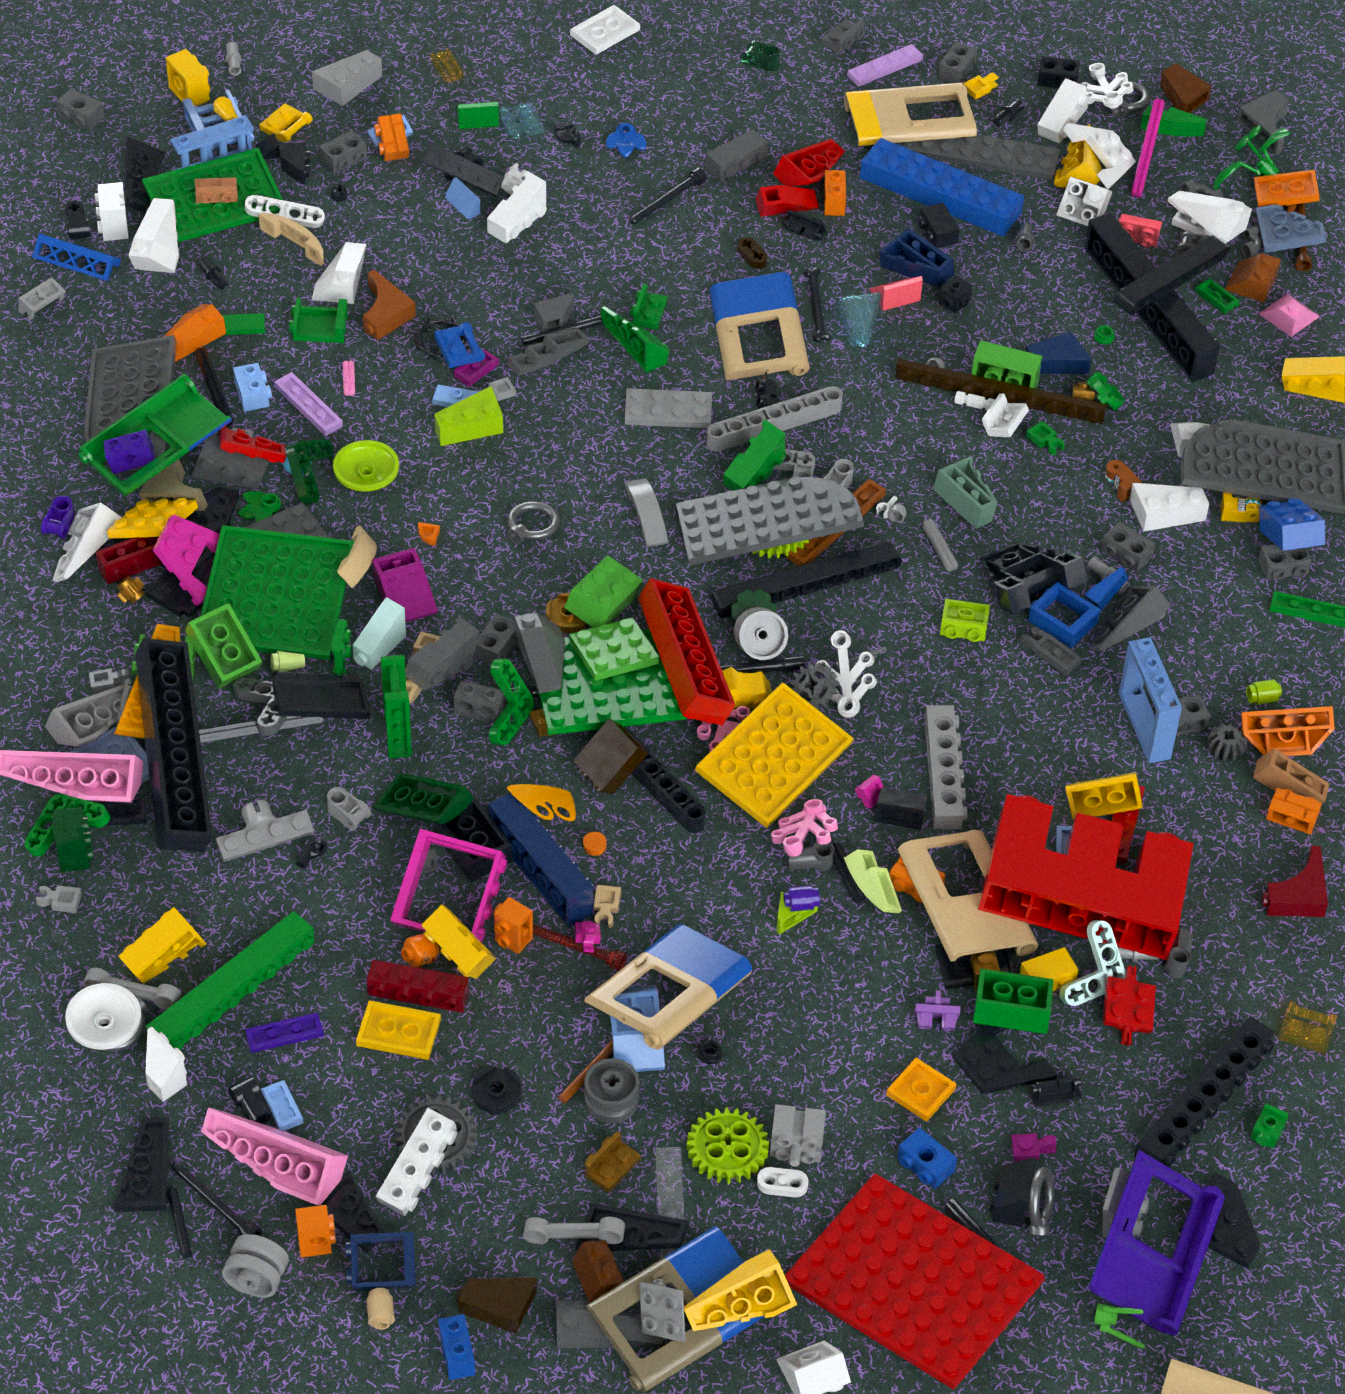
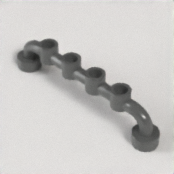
[1180,181,1262,259]

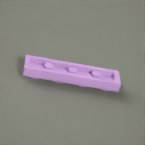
[847,44,923,87]
[274,372,343,436]

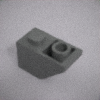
[534,293,575,331]

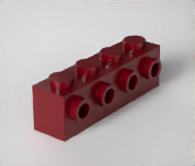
[96,537,163,585]
[367,960,469,1013]

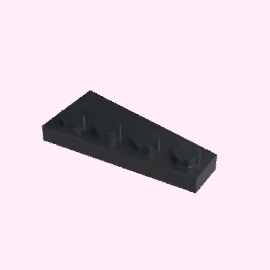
[125,137,166,212]
[575,1203,689,1251]

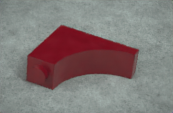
[1261,846,1328,917]

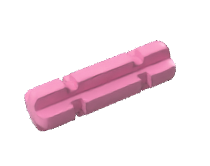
[343,360,355,396]

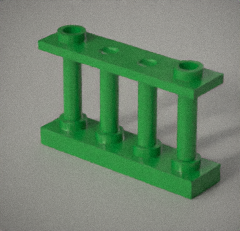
[381,655,412,758]

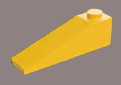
[1054,124,1102,188]
[684,1249,797,1331]

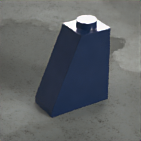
[1026,331,1092,374]

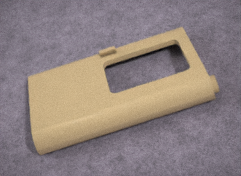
[898,830,1038,962]

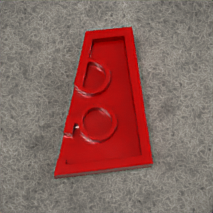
[218,426,286,463]

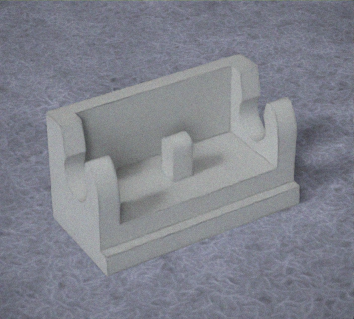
[18,277,65,320]

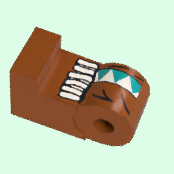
[1105,460,1142,502]

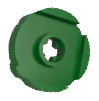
[1086,372,1125,411]

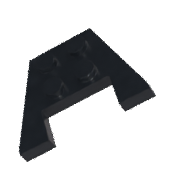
[953,1024,1057,1094]

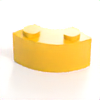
[722,667,772,709]

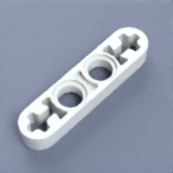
[245,195,325,228]

